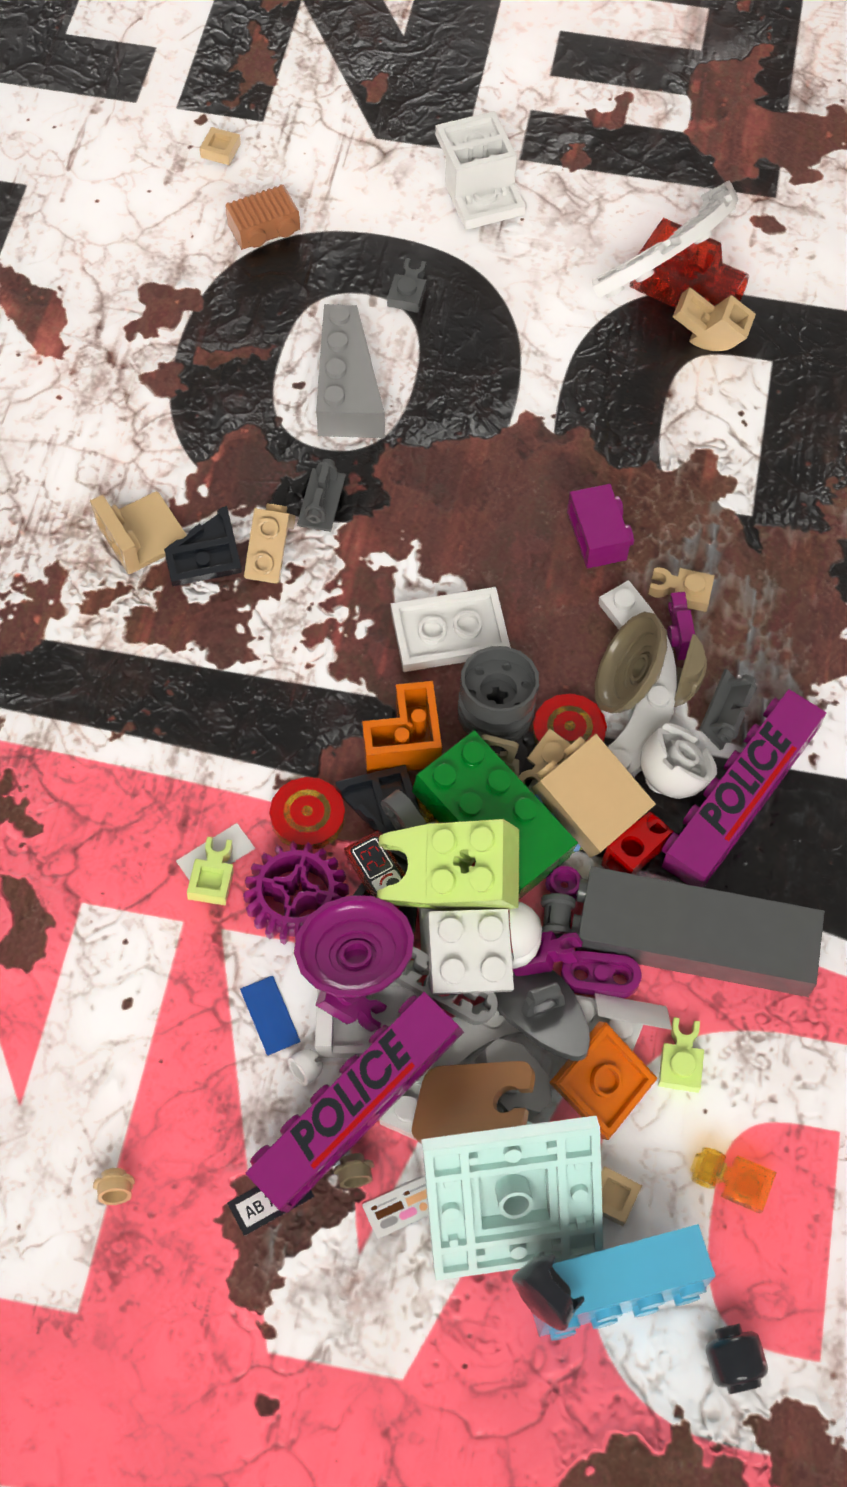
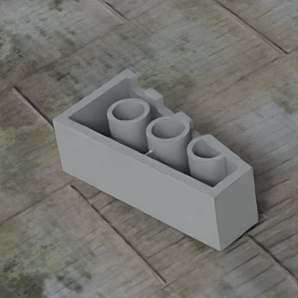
[316,304,385,438]

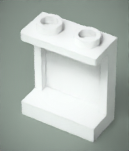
[315,970,422,1058]

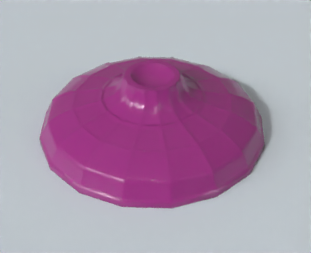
[294,896,414,998]

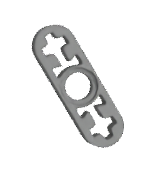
[394,947,498,1025]

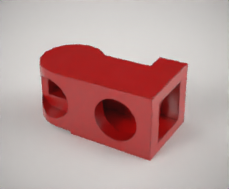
[600,812,674,875]

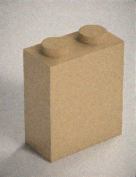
[531,734,656,858]

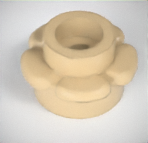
[93,1168,135,1205]

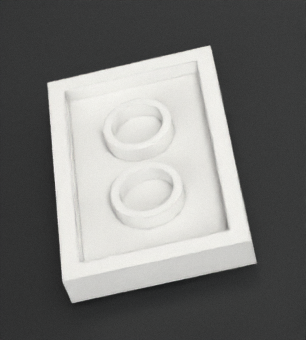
[390,587,511,672]

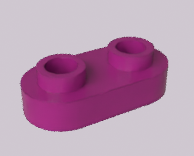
[561,951,642,998]

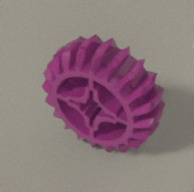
[243,841,349,945]

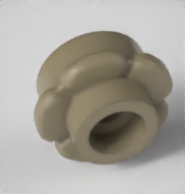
[333,1153,374,1188]

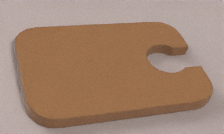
[411,1061,535,1144]

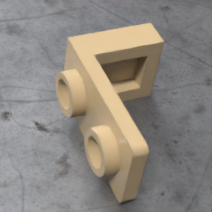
[244,503,296,583]

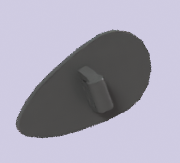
[494,970,590,1061]

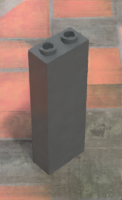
[571,866,825,997]

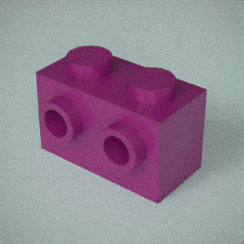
[567,484,634,569]

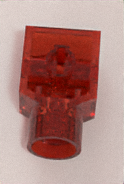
[629,218,749,308]

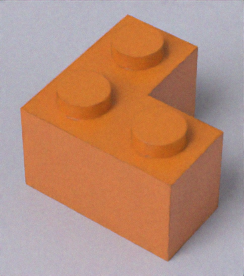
[362,681,442,774]

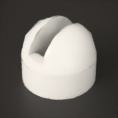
[287,1049,323,1086]

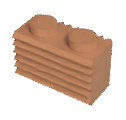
[225,184,300,250]

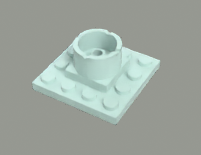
[422,1115,604,1281]

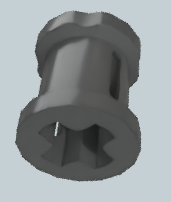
[541,893,576,938]

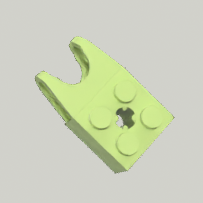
[377,819,519,911]

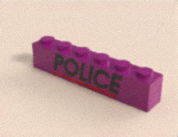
[662,689,827,888]
[245,992,464,1213]

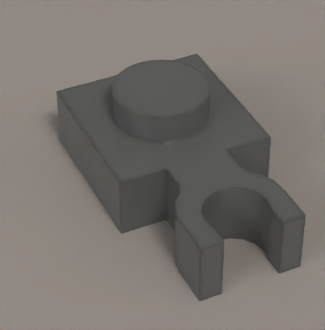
[387,258,426,313]

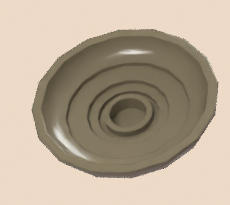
[595,611,667,714]

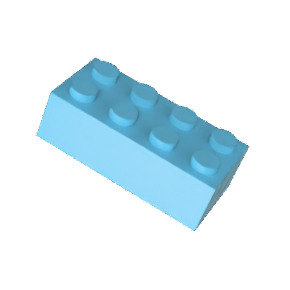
[533,1224,716,1341]

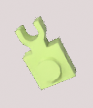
[187,837,234,905]
[658,1017,705,1093]

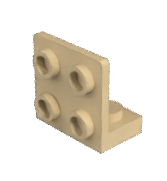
[90,492,187,575]

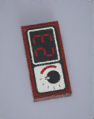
[344,831,405,908]

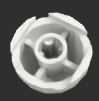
[640,723,717,799]

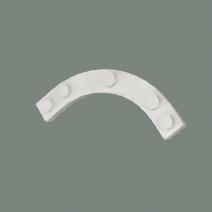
[592,180,738,298]
[599,580,677,778]
[380,994,643,1141]

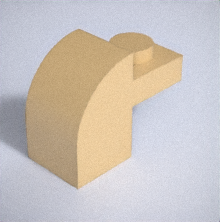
[673,288,756,351]

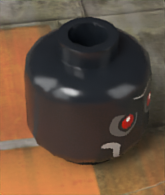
[705,1324,768,1394]

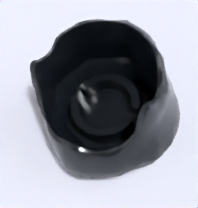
[512,1251,585,1331]

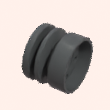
[458,646,539,741]

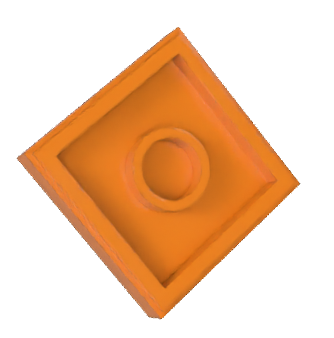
[549,1022,658,1140]

